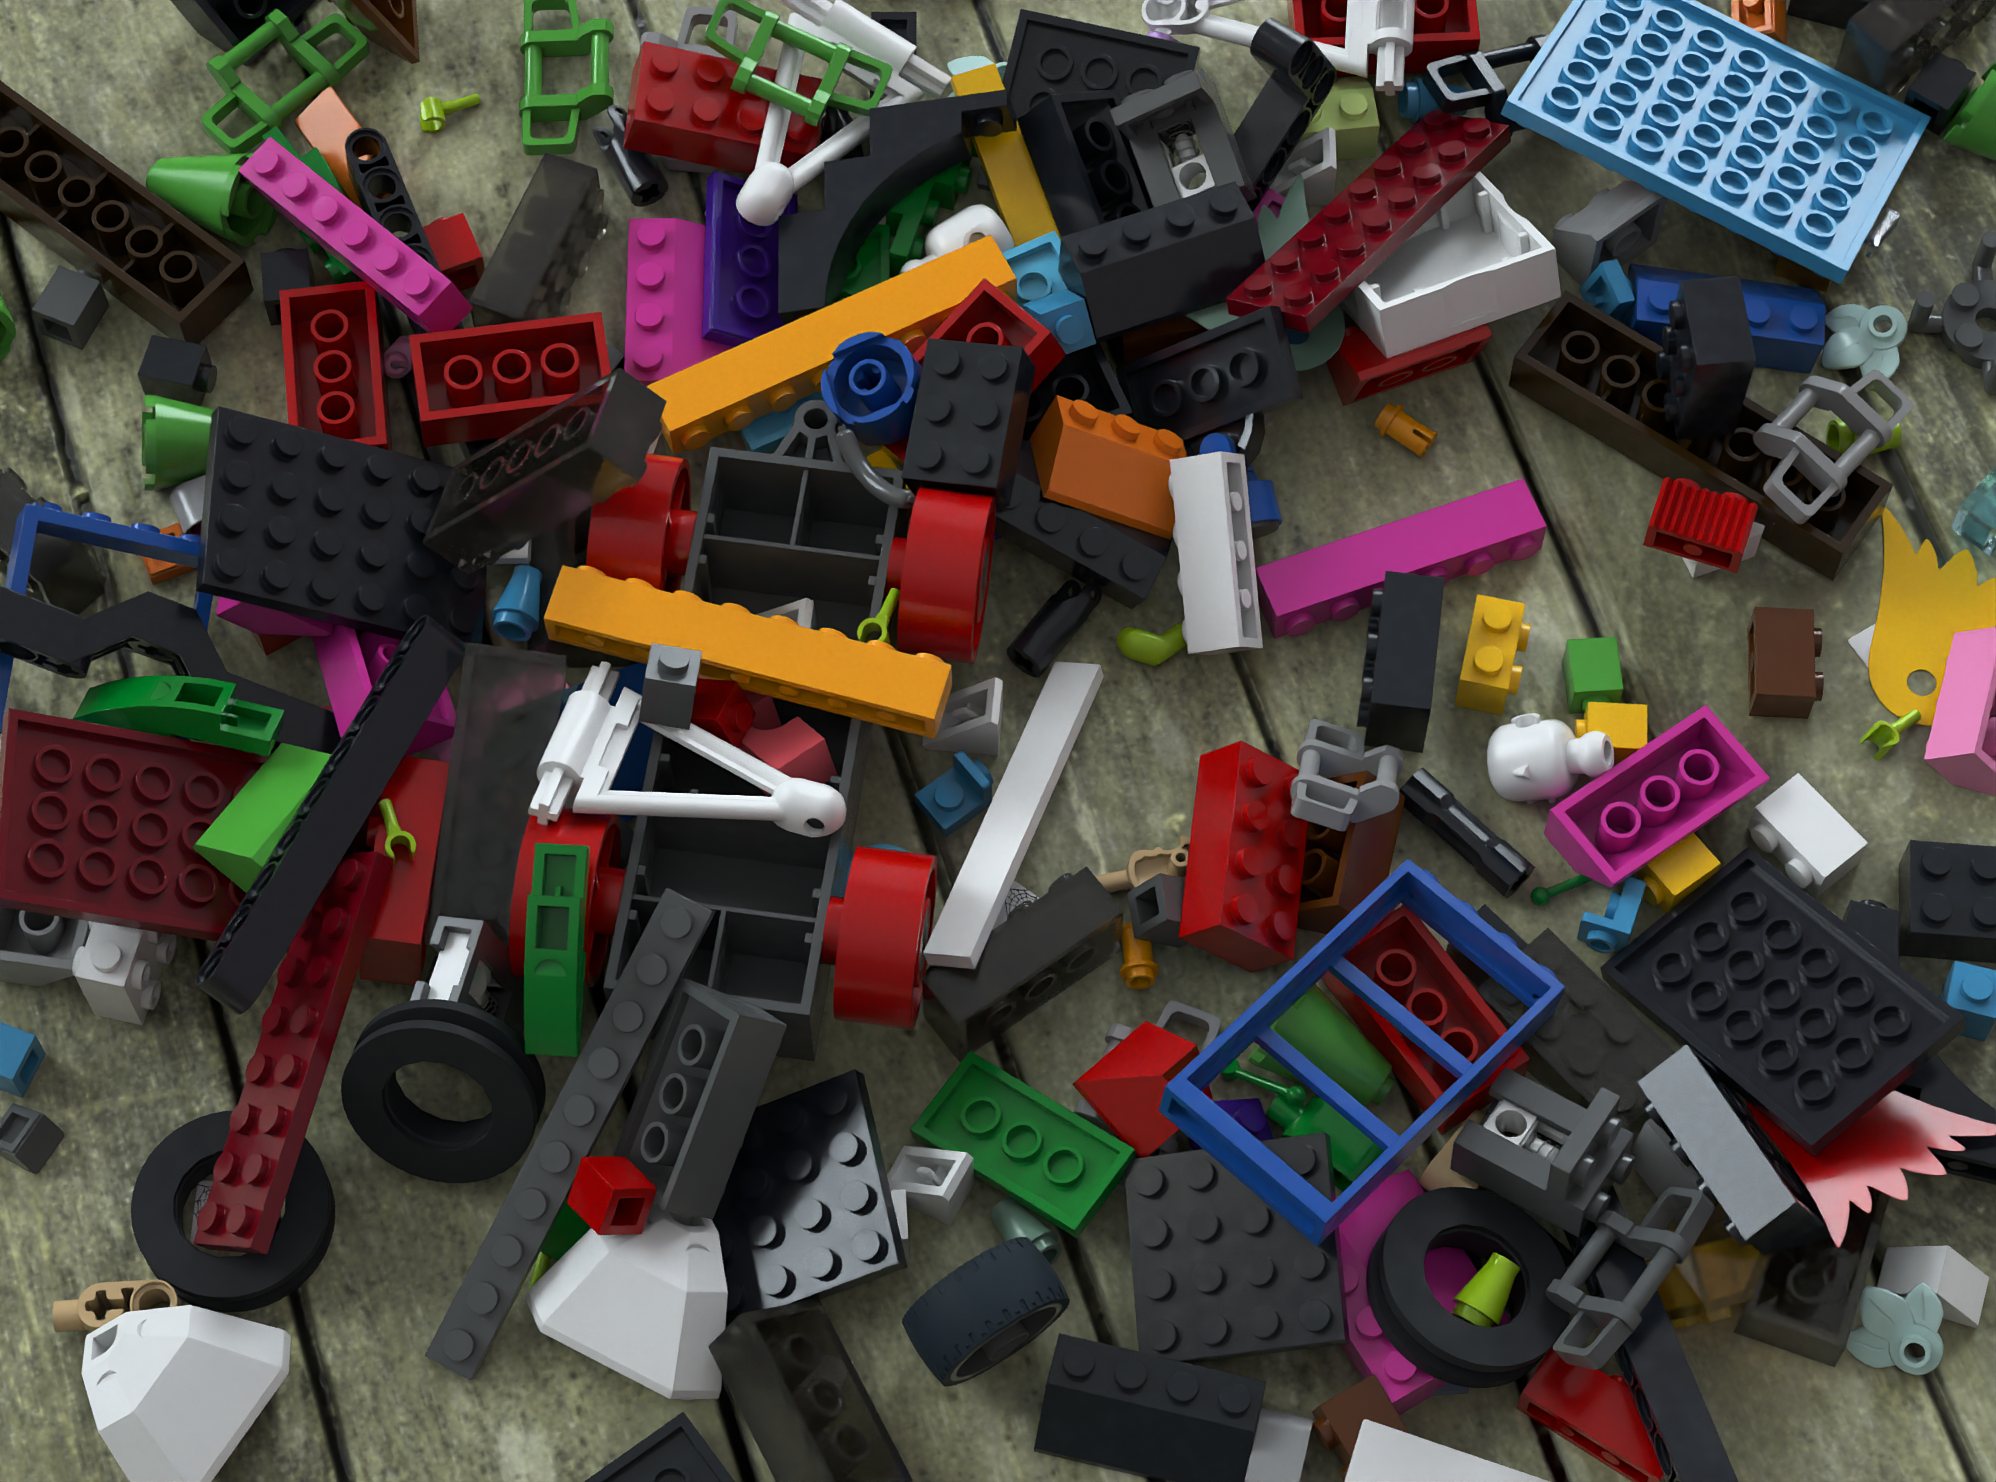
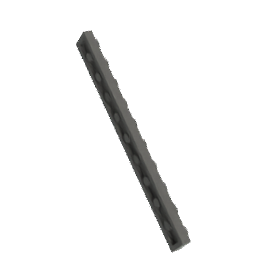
[425,888,715,1380]

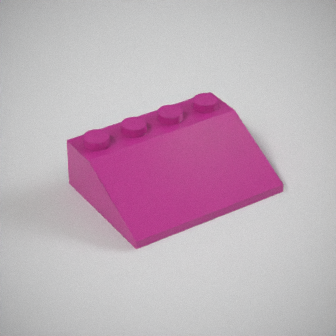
[624,218,734,410]
[1339,1169,1511,1415]

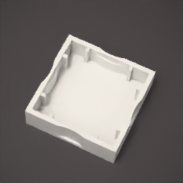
[1340,171,1561,359]

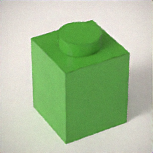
[1562,637,1624,714]

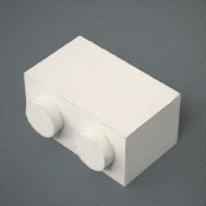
[1747,773,1868,898]

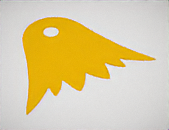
[1868,507,1996,726]

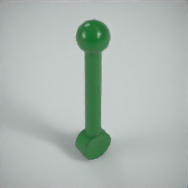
[1530,874,1593,906]
[1221,1060,1306,1106]

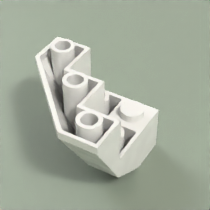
[525,1202,728,1400]
[81,1305,291,1482]

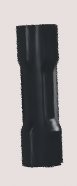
[1399,768,1535,898]

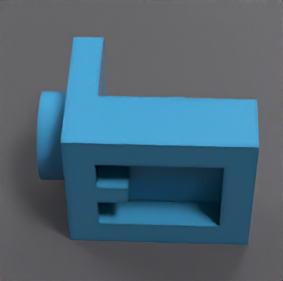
[1579,259,1635,324]
[914,750,993,838]
[1577,877,1647,953]

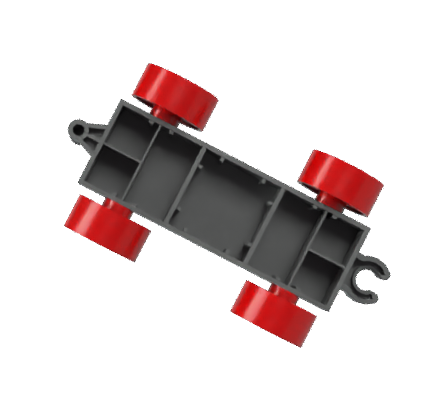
[509,400,996,1065]

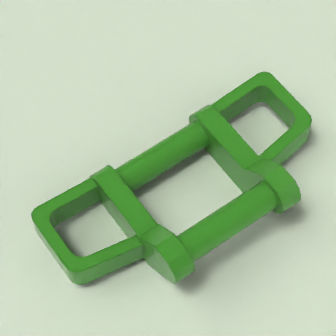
[519,0,614,156]
[704,0,893,127]
[201,9,370,154]

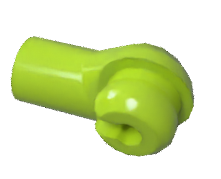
[1116,623,1187,666]

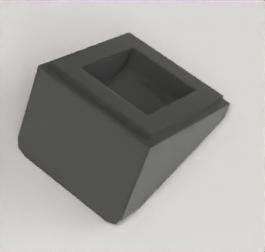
[0,1103,64,1174]

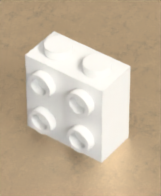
[72,921,176,1025]

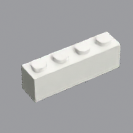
[1168,451,1263,655]

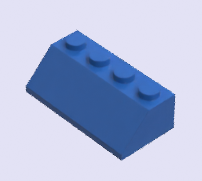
[1625,263,1825,374]

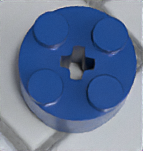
[821,332,922,446]

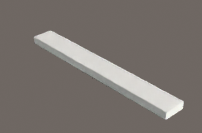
[923,661,1104,969]

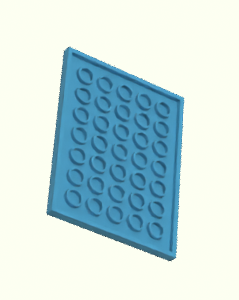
[1501,0,1931,285]

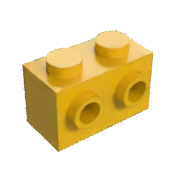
[1454,594,1531,715]

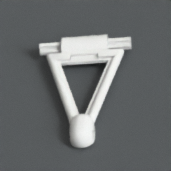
[736,0,951,226]
[1141,0,1415,96]
[528,661,847,837]

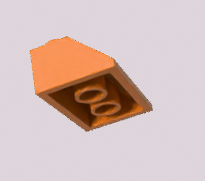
[1030,395,1187,540]

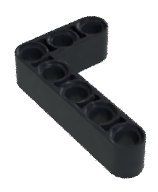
[1202,17,1337,213]

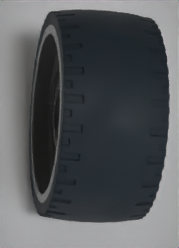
[902,1237,1070,1387]

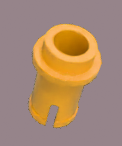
[1374,402,1438,458]
[1119,922,1159,989]

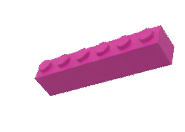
[238,137,473,333]
[1255,478,1547,639]

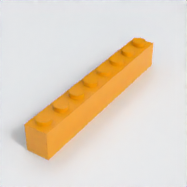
[645,235,1017,455]
[544,565,952,739]

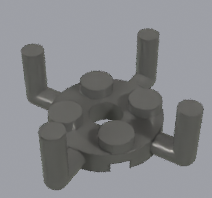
[1908,232,1996,395]

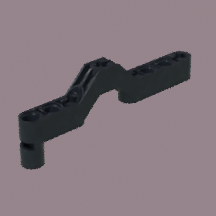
[0,586,341,754]

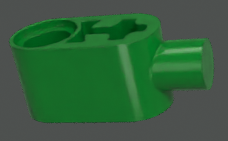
[1266,1095,1384,1192]

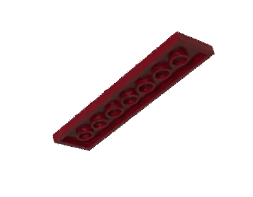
[1226,110,1511,333]
[193,852,394,1255]

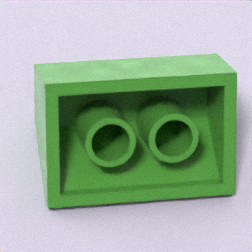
[192,743,332,893]

